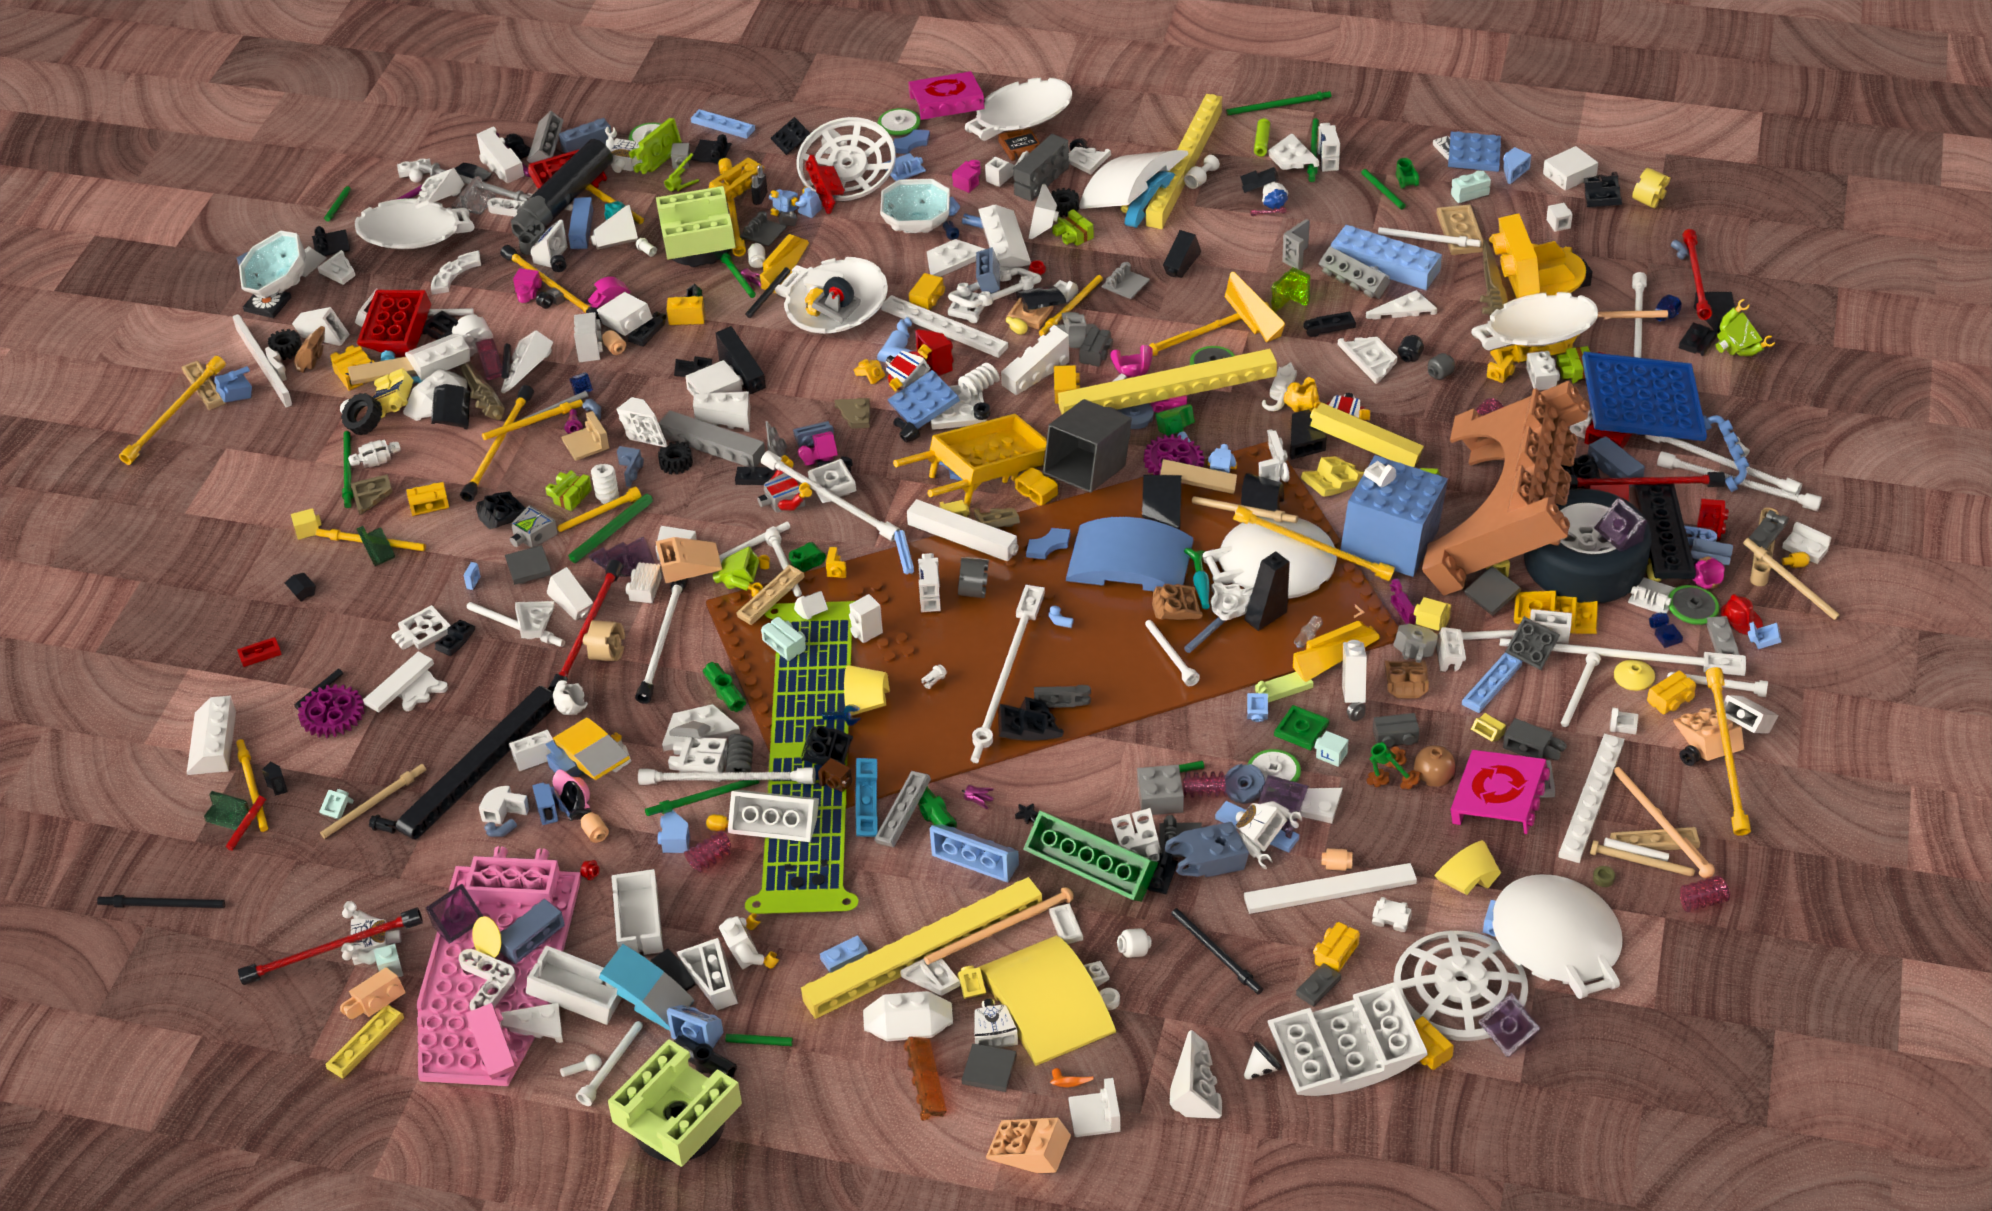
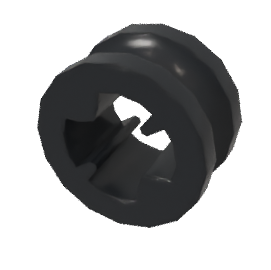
[550,255,567,272]
[536,291,553,309]
[973,402,990,420]
[1679,745,1701,766]

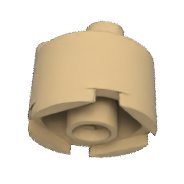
[583,620,625,661]

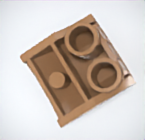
[294,326,325,373]
[1152,584,1203,620]
[1384,660,1429,698]

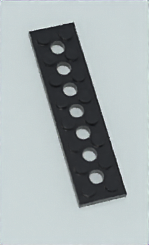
[1634,477,1696,579]

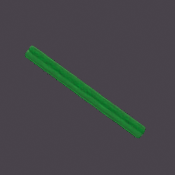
[568,493,653,563]

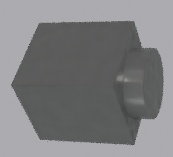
[1043,399,1132,493]

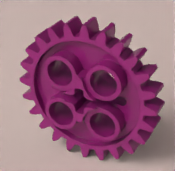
[1143,434,1205,484]
[298,684,365,738]

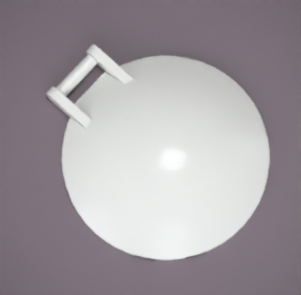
[965,78,1072,141]
[355,198,475,250]
[775,257,888,333]
[1472,292,1598,350]
[1202,517,1337,599]
[1492,874,1622,999]

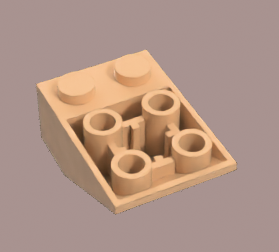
[655,537,722,583]
[1674,708,1744,761]
[986,1118,1071,1173]

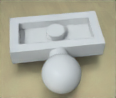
[397,159,431,183]

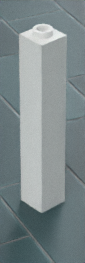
[907,499,1019,561]

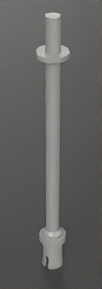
[418,162,531,202]

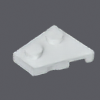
[1069,147,1111,175]
[901,958,960,996]

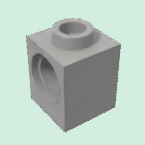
[671,143,691,169]

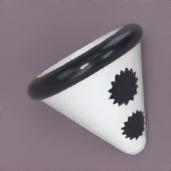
[1244,1041,1282,1080]

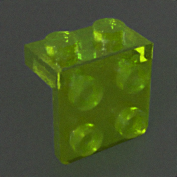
[1271,267,1310,313]

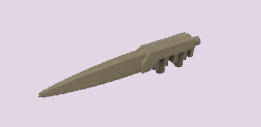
[1480,239,1508,318]
[459,361,505,420]

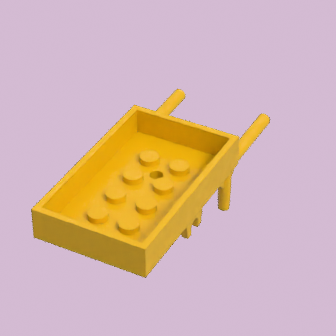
[893,414,1047,507]

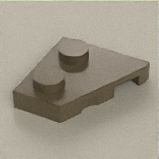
[351,474,392,515]

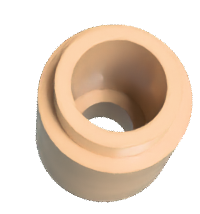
[602,330,626,355]
[581,812,609,843]
[1322,848,1352,871]

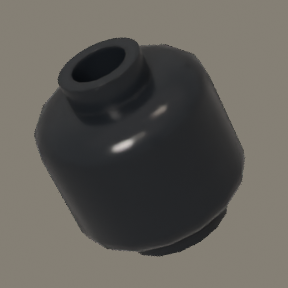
[1398,335,1424,362]

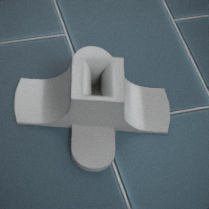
[1055,312,1098,348]

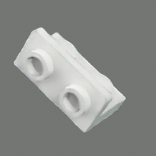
[1782,522,1831,564]

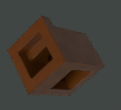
[818,758,852,792]

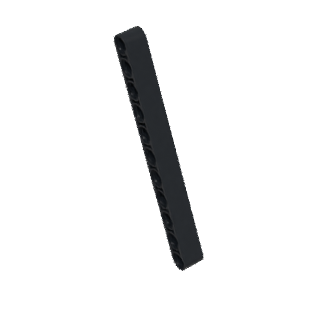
[396,686,556,840]

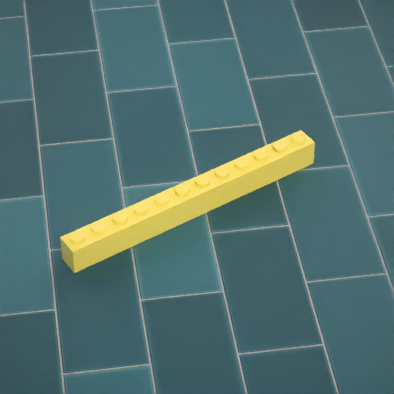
[1146,94,1222,229]
[1058,349,1277,414]
[801,877,1042,1019]

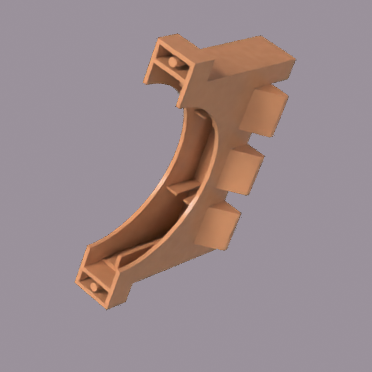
[1422,380,1590,596]

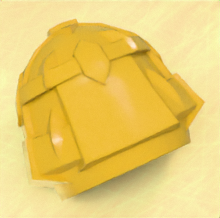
[1284,377,1320,412]

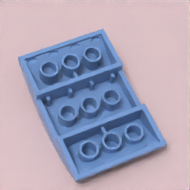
[1066,517,1194,591]

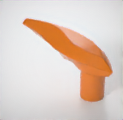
[1050,1068,1094,1087]

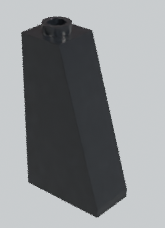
[715,326,766,395]
[1245,551,1290,631]

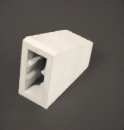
[591,205,638,250]
[292,307,350,346]
[547,567,594,620]

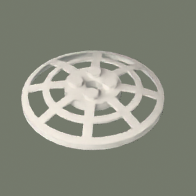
[796,117,896,201]
[1393,931,1528,1041]

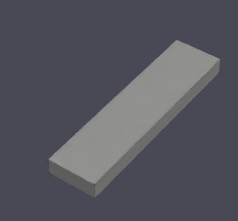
[874,771,931,847]

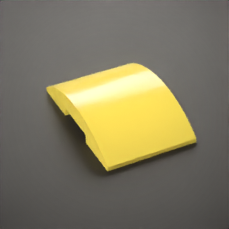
[980,935,1116,1066]

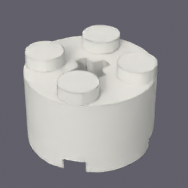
[452,314,493,357]

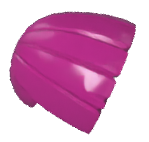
[1110,345,1153,378]

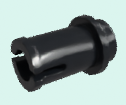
[369,814,397,834]

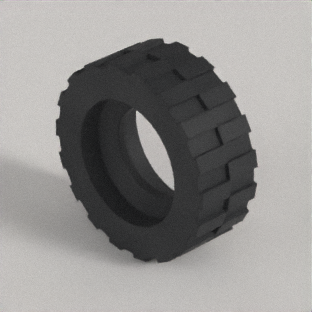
[341,393,382,435]

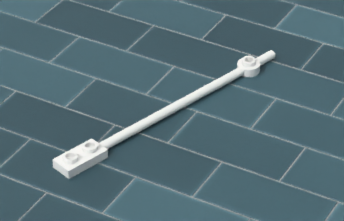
[971,585,1045,763]
[1500,638,1746,676]

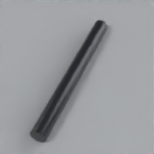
[745,267,790,318]

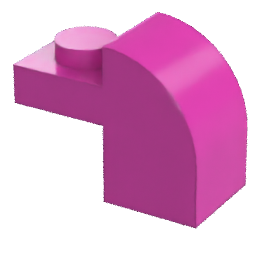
[588,277,631,309]

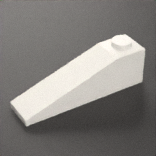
[1029,184,1059,239]

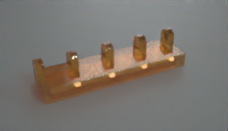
[904,1036,947,1121]

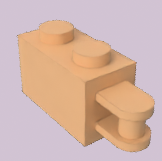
[340,967,406,1019]

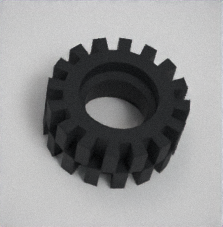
[1051,188,1079,217]
[268,329,302,360]
[658,441,693,475]

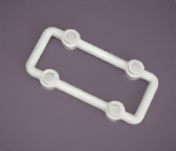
[948,267,1042,308]

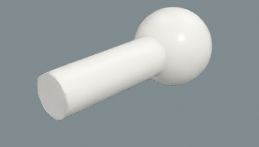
[560,1054,602,1077]

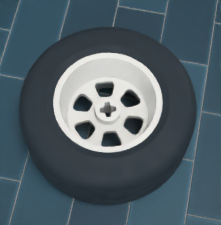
[1524,489,1651,604]

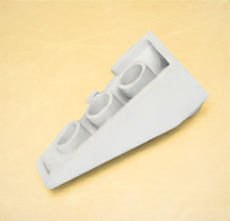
[415,168,465,208]
[501,330,553,394]
[1170,1030,1222,1118]

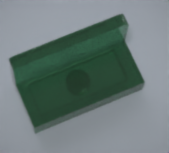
[356,526,395,567]
[204,791,250,830]

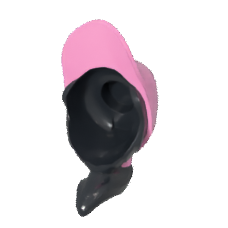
[553,769,591,821]

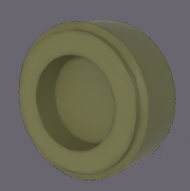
[1593,866,1615,887]

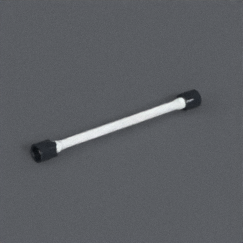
[635,578,688,704]

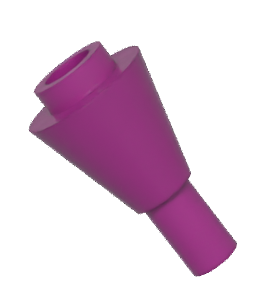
[564,409,583,434]

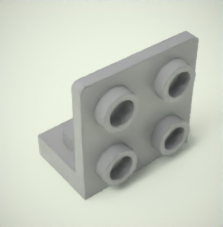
[1282,219,1310,270]

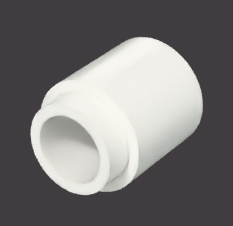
[748,243,766,268]

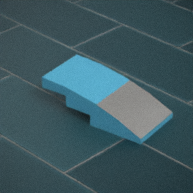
[599,944,694,1031]

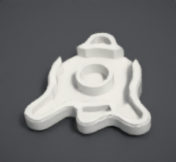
[1211,582,1254,620]
[397,669,448,711]

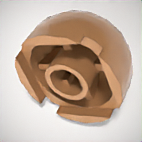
[1414,745,1455,787]

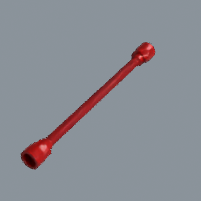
[1682,229,1712,320]

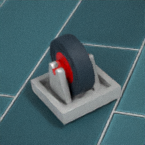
[812,277,861,324]

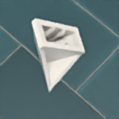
[302,246,327,277]

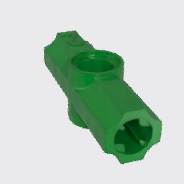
[703,662,746,712]
[918,786,957,828]

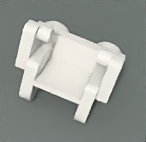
[1372,897,1412,932]

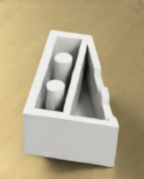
[477,126,524,184]
[574,312,603,362]
[693,391,751,432]
[677,938,738,1010]

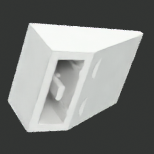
[617,397,668,447]

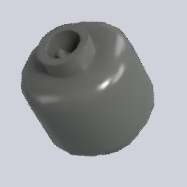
[1428,353,1455,380]

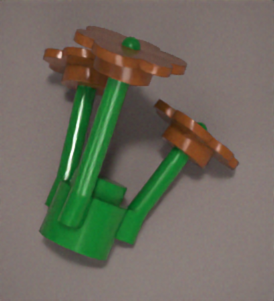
[1366,742,1421,789]

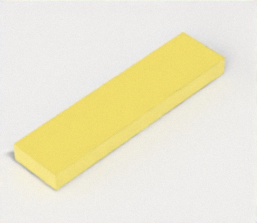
[326,1005,404,1079]

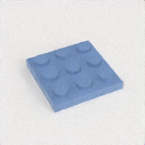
[1448,131,1501,172]
[887,370,960,429]

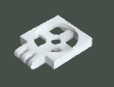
[392,605,451,650]

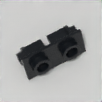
[1147,851,1178,894]

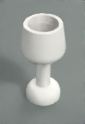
[1184,155,1220,189]

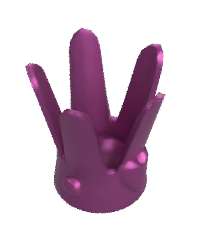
[741,268,761,291]
[962,785,994,809]

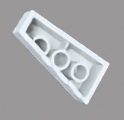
[1001,325,1069,395]

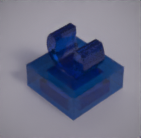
[569,372,593,395]

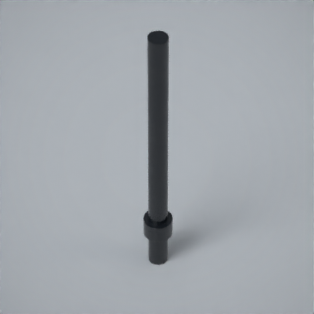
[97,895,225,908]
[1171,908,1263,995]

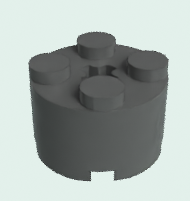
[958,557,989,598]

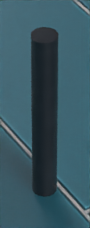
[501,343,511,379]
[294,668,343,710]

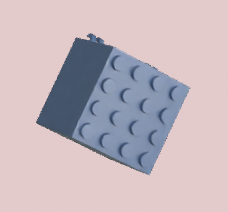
[1340,455,1448,577]

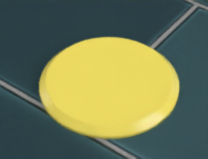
[473,917,502,958]

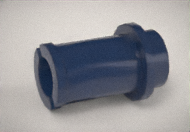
[943,221,960,240]

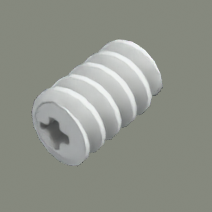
[958,363,1000,398]
[591,464,619,504]

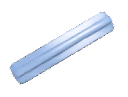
[894,530,914,574]

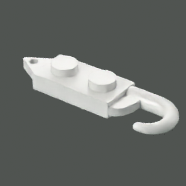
[1262,362,1297,412]
[1267,429,1289,482]

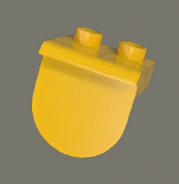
[1492,213,1586,299]

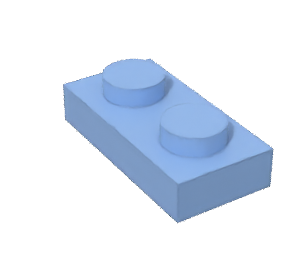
[820,935,869,972]

